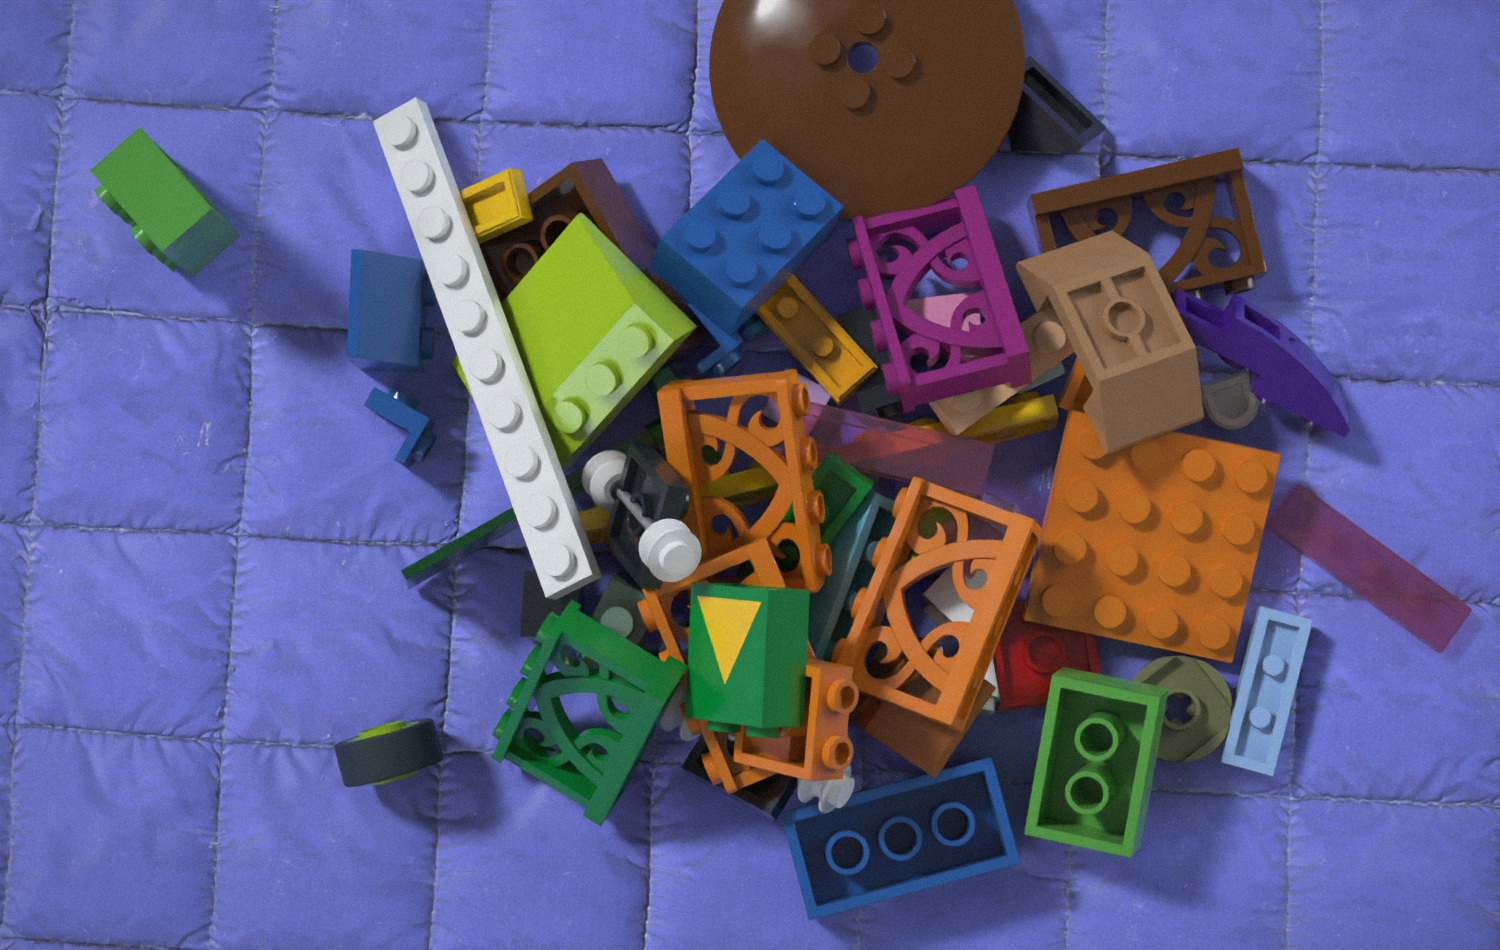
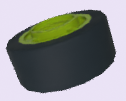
[334,718,444,787]

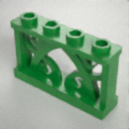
[492,600,688,826]

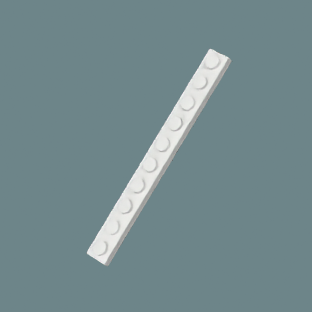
[373,97,602,600]

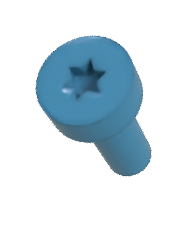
[742,316,767,342]

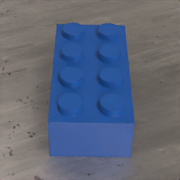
[781,756,1021,920]

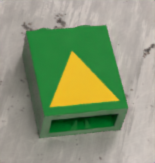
[685,583,810,738]

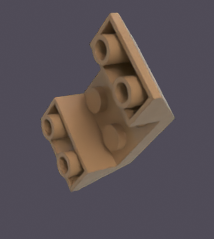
[1015,230,1204,455]

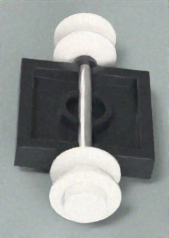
[582,442,702,589]
[660,683,855,821]

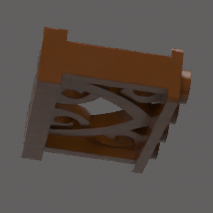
[1026,148,1268,301]

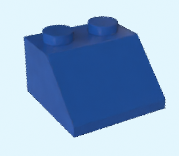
[346,249,437,373]

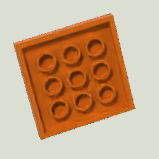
[1021,408,1281,663]

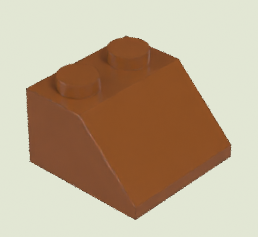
[848,635,996,779]

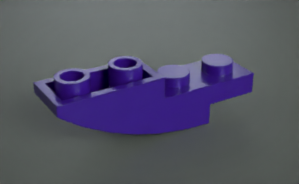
[1171,288,1350,438]

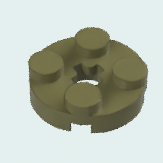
[1131,656,1232,762]

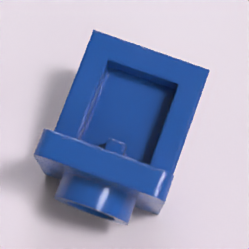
[688,302,746,379]
[364,385,437,469]

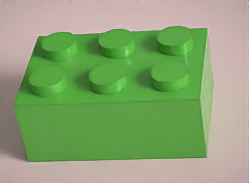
[90,127,241,277]
[1024,667,1169,858]

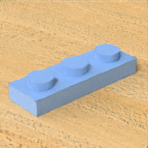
[1218,606,1313,776]

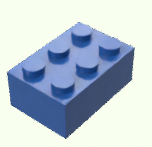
[650,139,844,337]

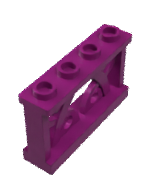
[845,185,1032,413]

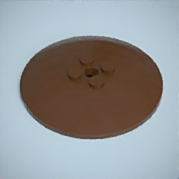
[709,0,1025,221]

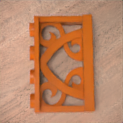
[657,369,832,605]
[831,476,1044,733]
[637,536,850,794]

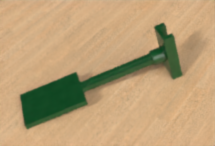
[401,366,722,589]

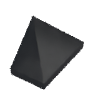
[1008,56,1106,153]

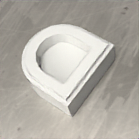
[1201,369,1259,431]

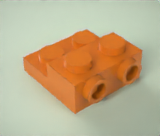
[733,659,859,781]

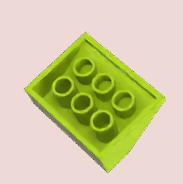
[451,213,697,473]

